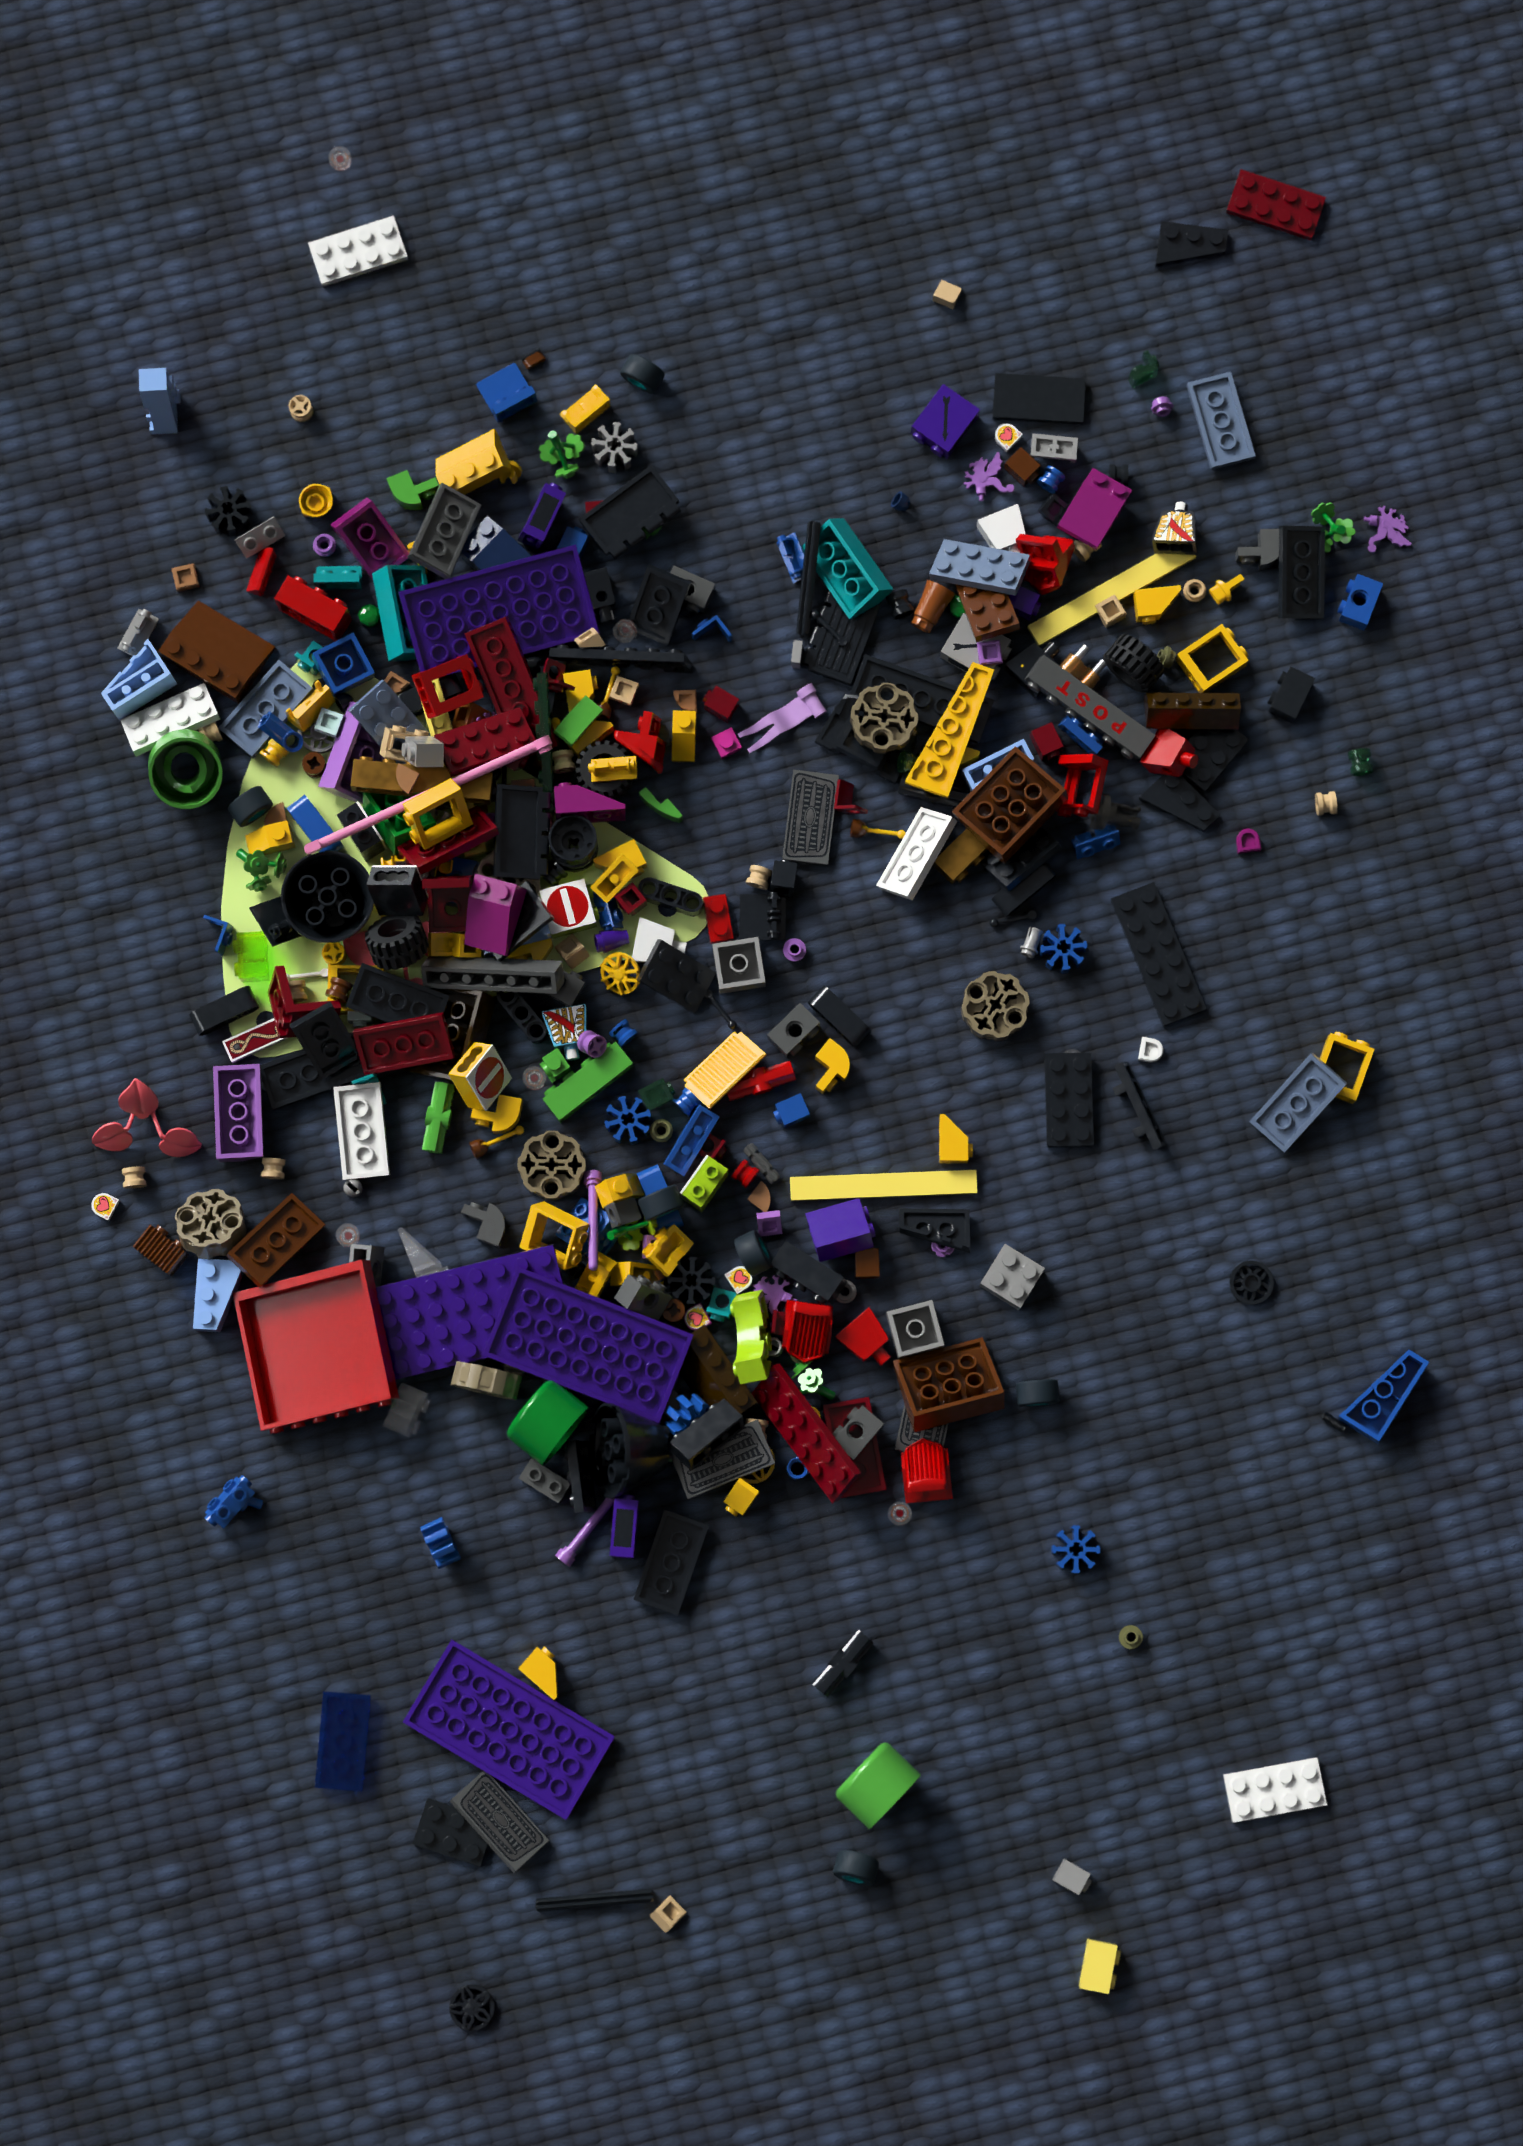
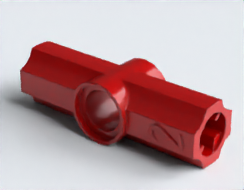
[727,1061,796,1101]

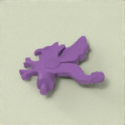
[964,452,1014,501]
[1363,506,1412,553]
[753,1275,797,1327]

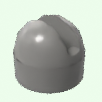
[343,1179,363,1198]
[769,1337,784,1357]

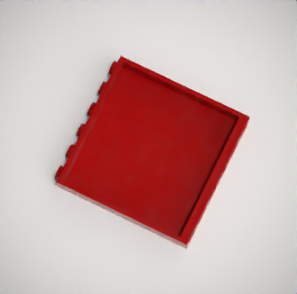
[233,1260,399,1434]

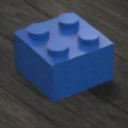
[312,632,375,697]

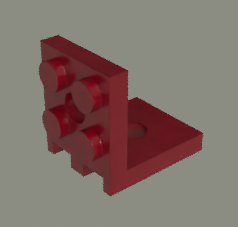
[422,875,474,932]
[267,966,341,1038]

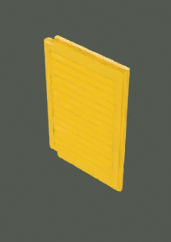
[684,1031,767,1109]

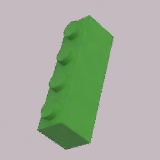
[542,1042,634,1123]

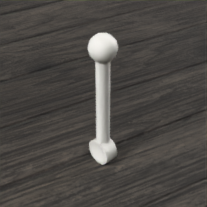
[286,968,328,981]

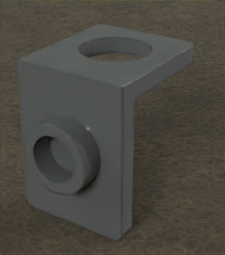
[605,1197,641,1229]

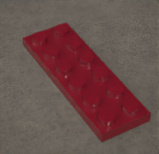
[464,616,560,757]
[752,1363,861,1503]

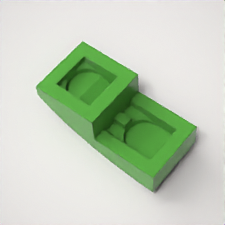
[554,696,603,747]
[639,787,683,823]

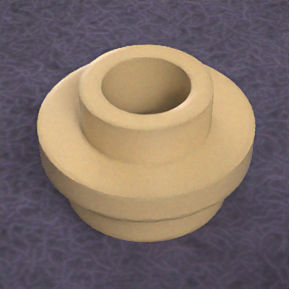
[1183,579,1206,602]

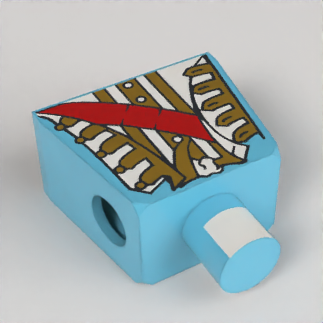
[542,1004,587,1061]

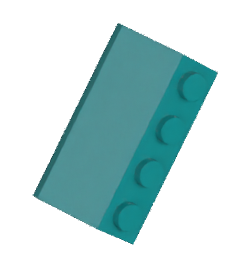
[802,518,894,619]
[372,565,428,661]

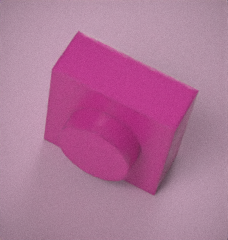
[711,727,742,759]

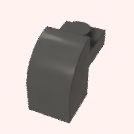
[1235,529,1279,571]
[461,1202,506,1248]

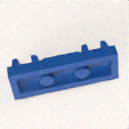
[663,1104,720,1176]

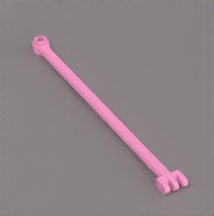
[304,735,553,855]

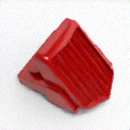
[1015,534,1075,595]
[614,711,667,774]
[782,1300,833,1363]
[901,1438,953,1503]

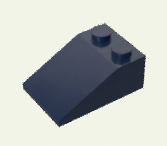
[460,516,531,571]

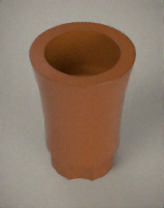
[911,580,955,633]

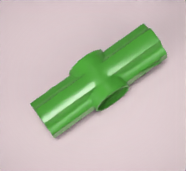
[422,1082,455,1154]

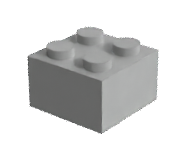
[712,937,766,994]
[979,1244,1045,1310]
[886,1300,944,1359]

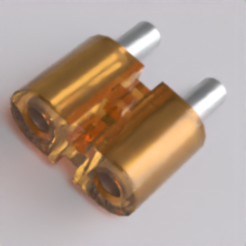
[1059,644,1106,689]

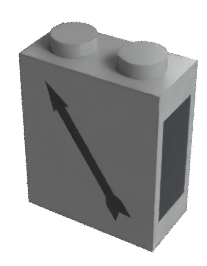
[940,613,1012,680]

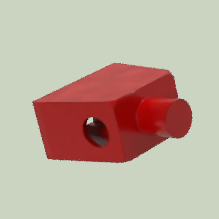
[1140,729,1199,777]
[835,1307,891,1366]

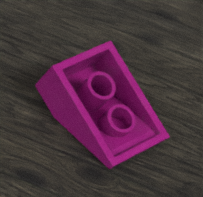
[1057,468,1132,550]
[330,498,409,580]
[554,782,626,823]
[464,874,527,956]

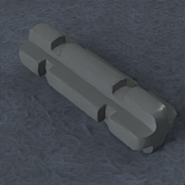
[744,1143,780,1184]

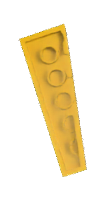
[905,662,994,799]

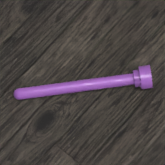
[584,1170,602,1271]
[555,1497,618,1567]

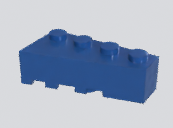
[1338,1350,1429,1445]

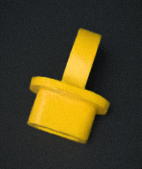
[1209,574,1244,605]

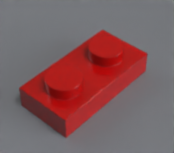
[702,894,734,944]

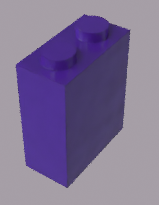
[805,1198,876,1262]

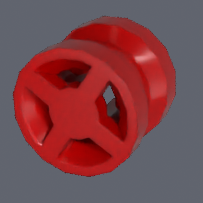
[731,1159,760,1188]

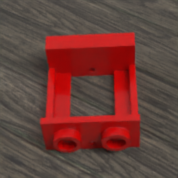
[411,654,484,719]
[1057,754,1109,818]

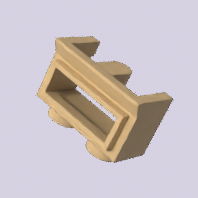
[379,725,429,762]

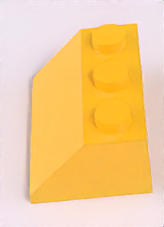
[436,429,512,495]

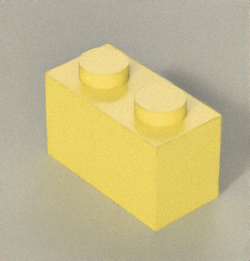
[1079,1939,1121,1994]

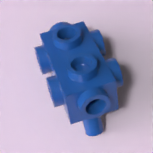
[204,1475,263,1529]

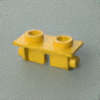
[588,756,637,782]

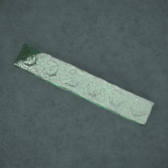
[533,672,556,812]

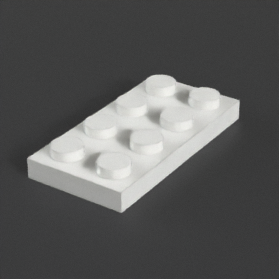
[308,216,408,287]
[121,683,220,757]
[876,807,957,900]
[333,1082,390,1180]
[1223,1757,1327,1823]

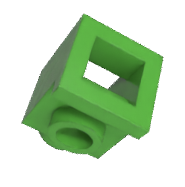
[539,1048,571,1084]

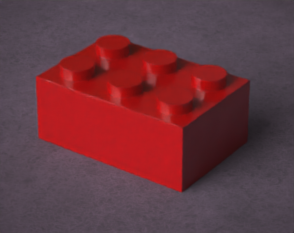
[274,575,352,641]

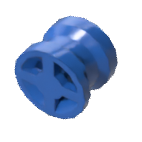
[1037,465,1065,493]
[609,1019,638,1048]
[673,1087,702,1117]

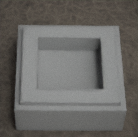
[791,640,803,669]

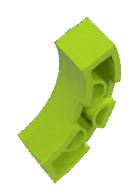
[730,1289,772,1384]

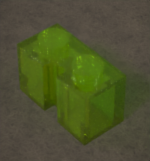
[233,931,270,983]

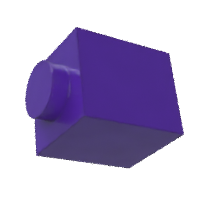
[1009,586,1042,621]

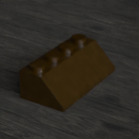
[1144,692,1241,729]
[679,1324,758,1415]

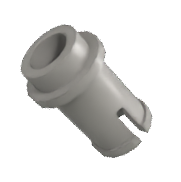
[1020,927,1043,958]

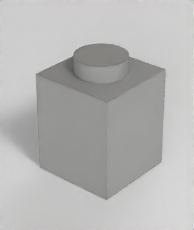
[1052,1859,1092,1895]

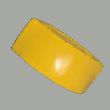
[299,484,333,518]

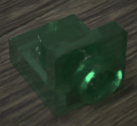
[1128,350,1159,388]
[638,1078,676,1112]

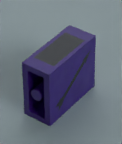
[911,384,980,459]
[517,483,566,550]
[610,1495,640,1559]

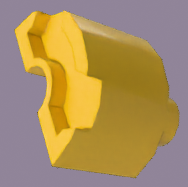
[642,1224,694,1276]

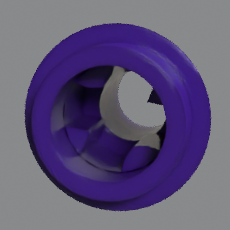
[594,930,629,954]

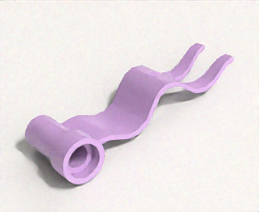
[738,683,827,753]

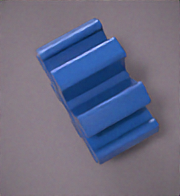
[1039,924,1087,974]
[605,1096,652,1145]
[664,1393,710,1436]
[420,1517,461,1569]
[1051,1525,1100,1574]

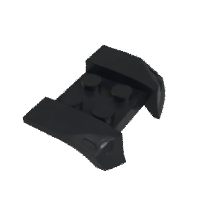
[815,694,917,785]

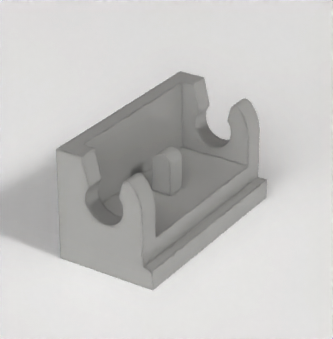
[1030,434,1078,463]

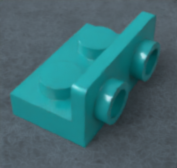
[314,566,362,590]

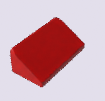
[246,547,276,597]

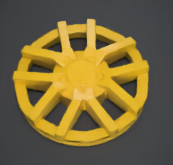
[600,952,641,995]

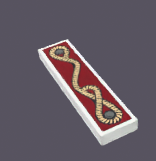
[222,1018,288,1063]

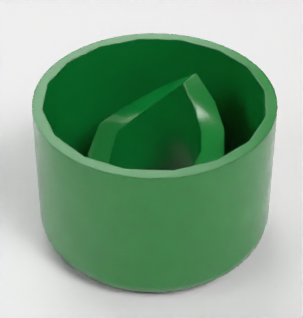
[507,1380,589,1466]

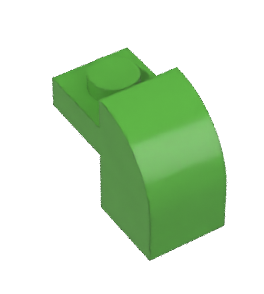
[386,470,439,510]

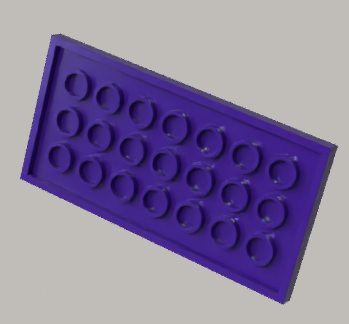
[398,545,599,675]
[376,1244,564,1380]
[482,1266,693,1423]
[403,1639,615,1820]

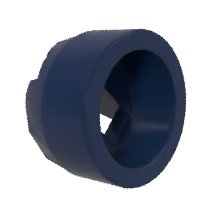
[891,491,911,512]

